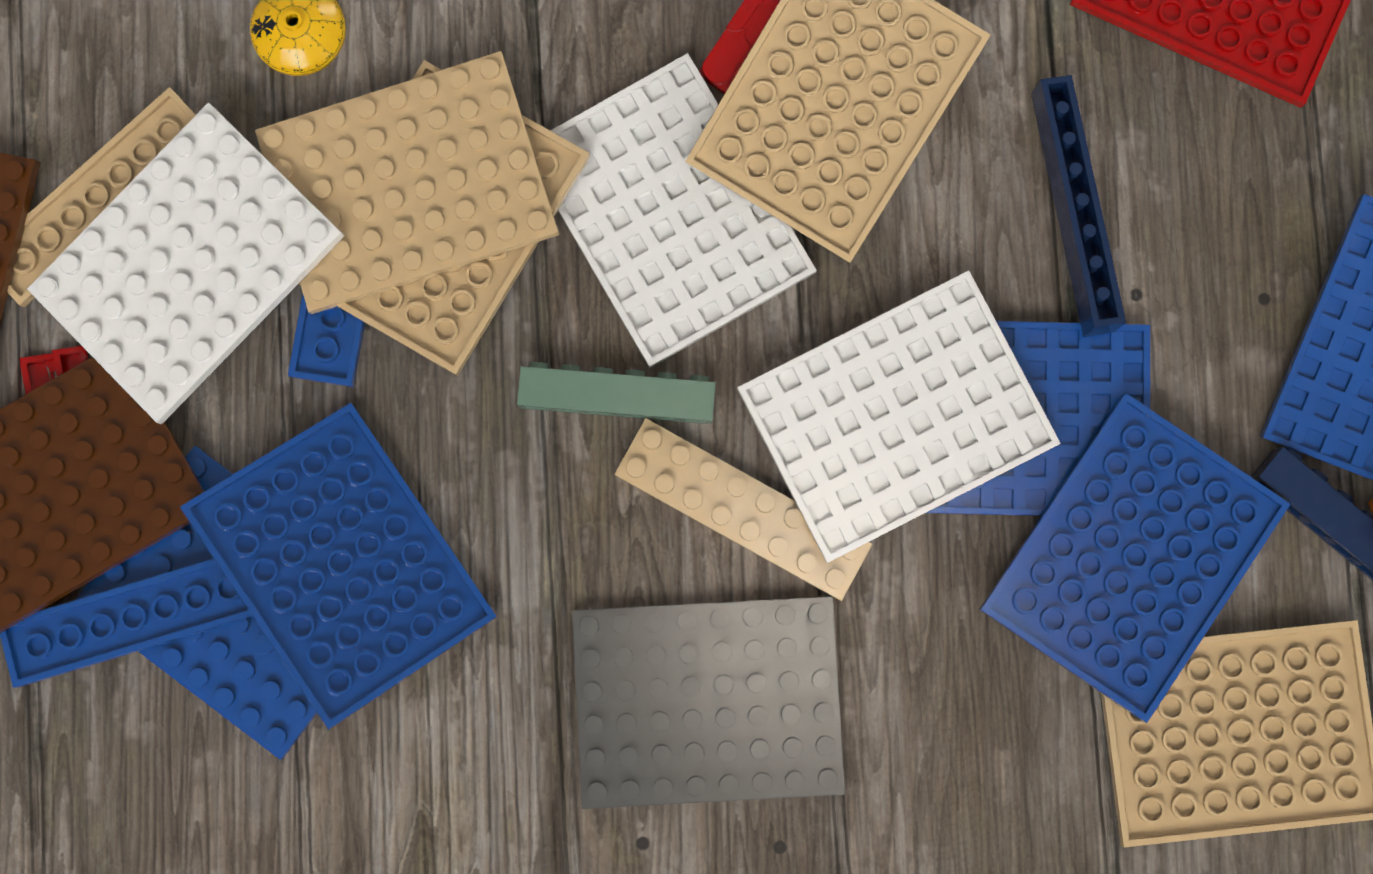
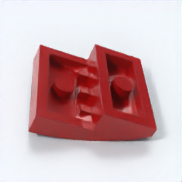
[19,346,88,394]

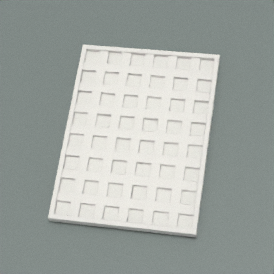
[550,53,817,368]
[27,102,345,424]
[737,271,1061,563]

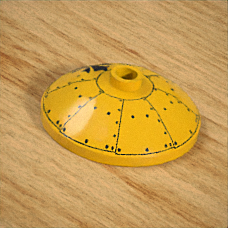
[250,0,346,76]

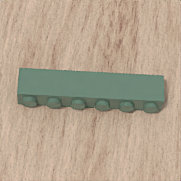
[517,362,716,424]

